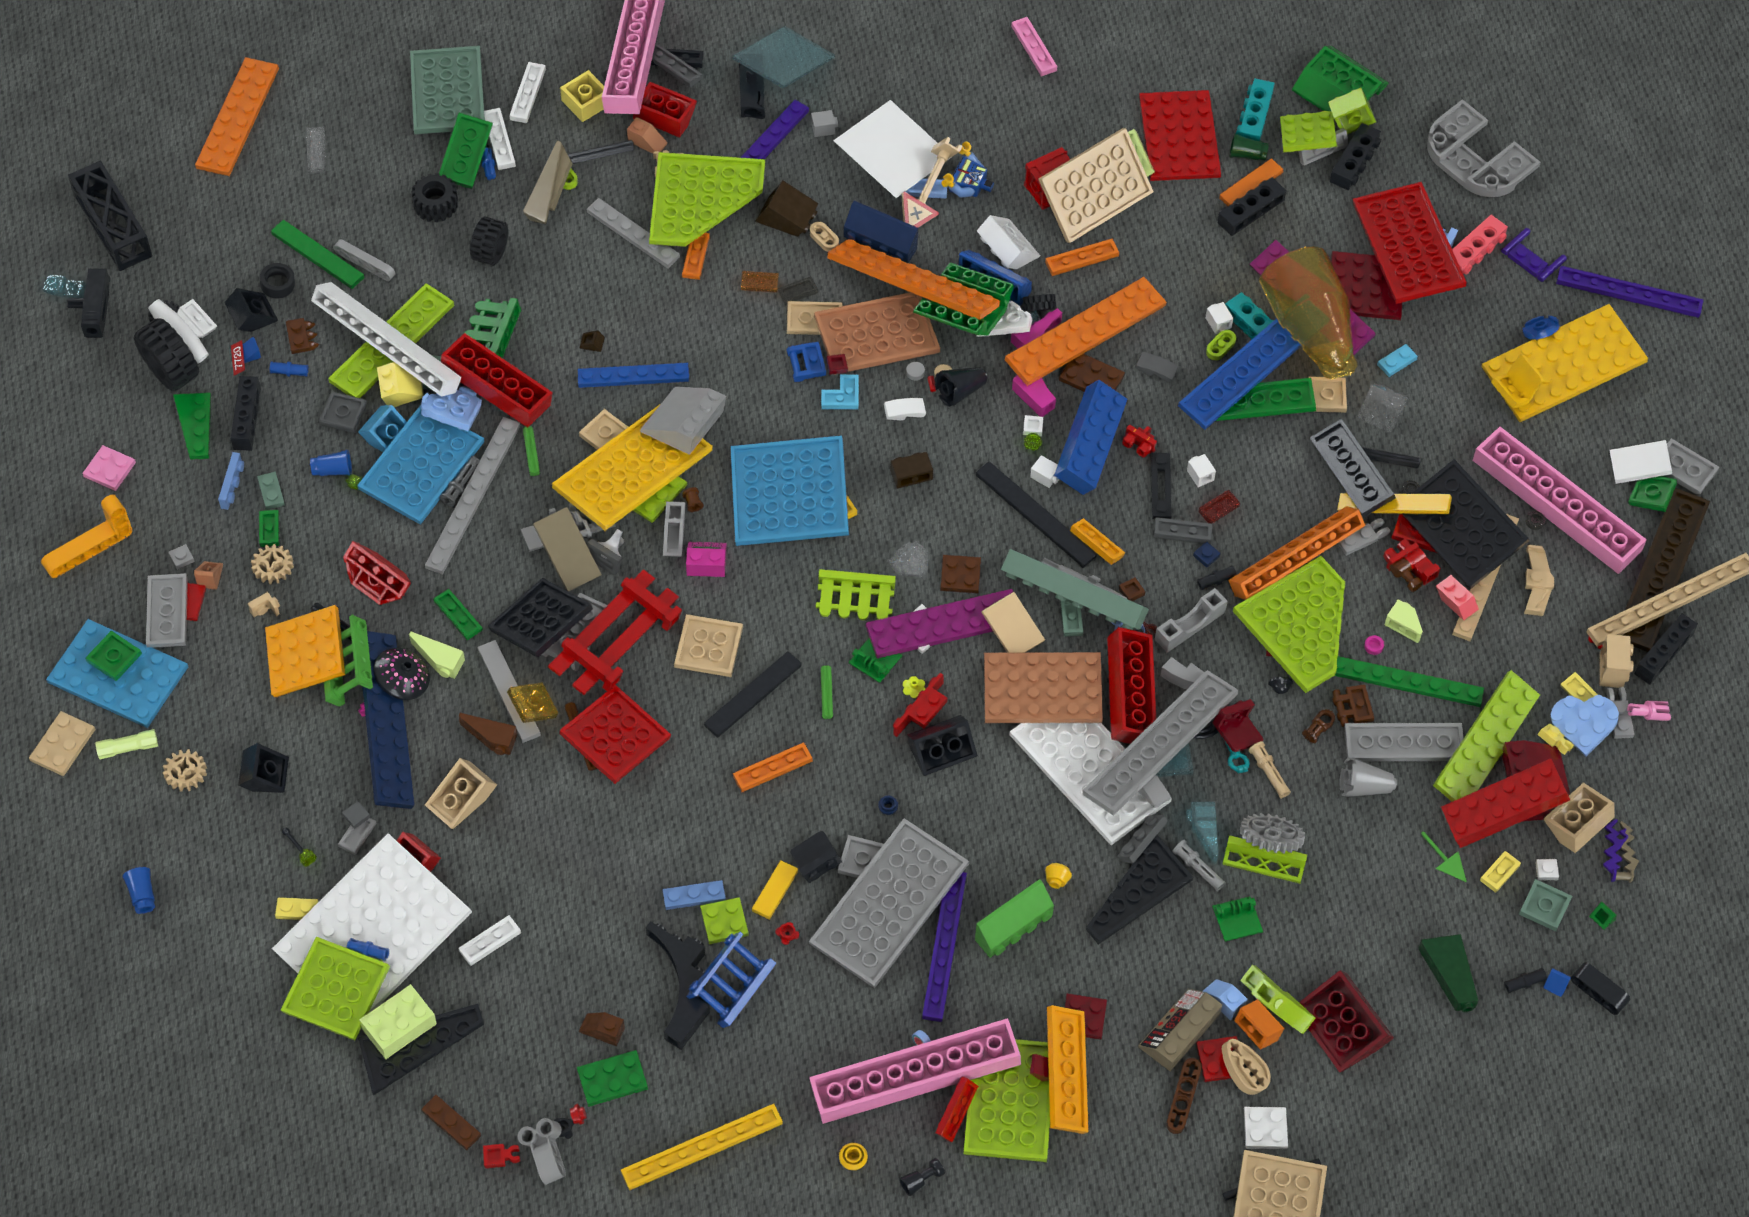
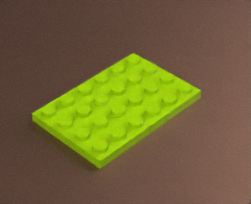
[963,1039,1050,1162]

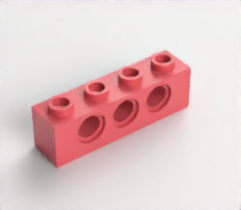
[1452,215,1508,275]

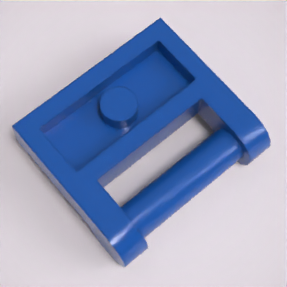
[786,342,826,382]

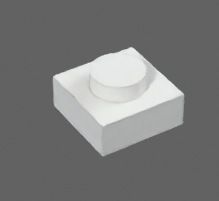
[1023,415,1043,436]
[1536,859,1559,880]

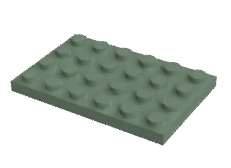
[410,46,485,134]

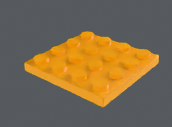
[265,605,345,697]

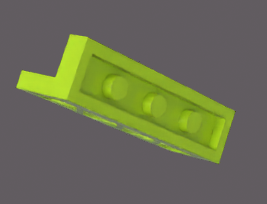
[1223,835,1307,884]

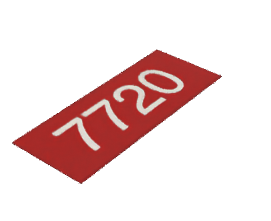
[231,340,245,376]

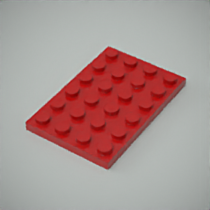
[1139,90,1221,181]

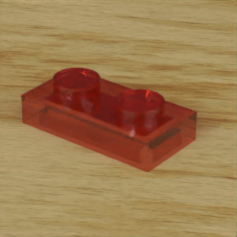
[1198,490,1240,524]

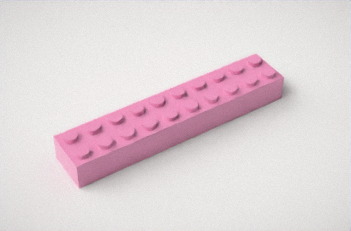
[602,0,665,114]
[1472,427,1647,574]
[809,1018,1021,1124]

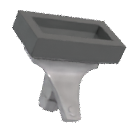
[587,529,624,575]

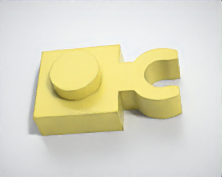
[1538,724,1574,755]

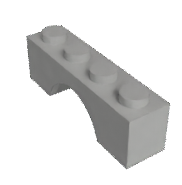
[1155,588,1228,653]

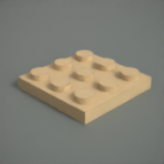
[674,614,743,677]

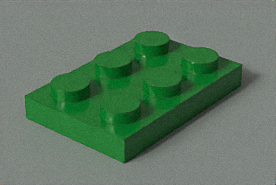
[577,1050,648,1107]

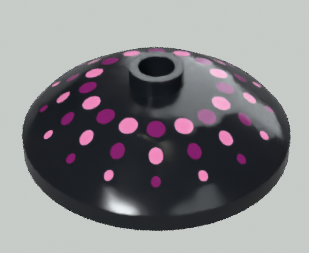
[373,648,430,700]

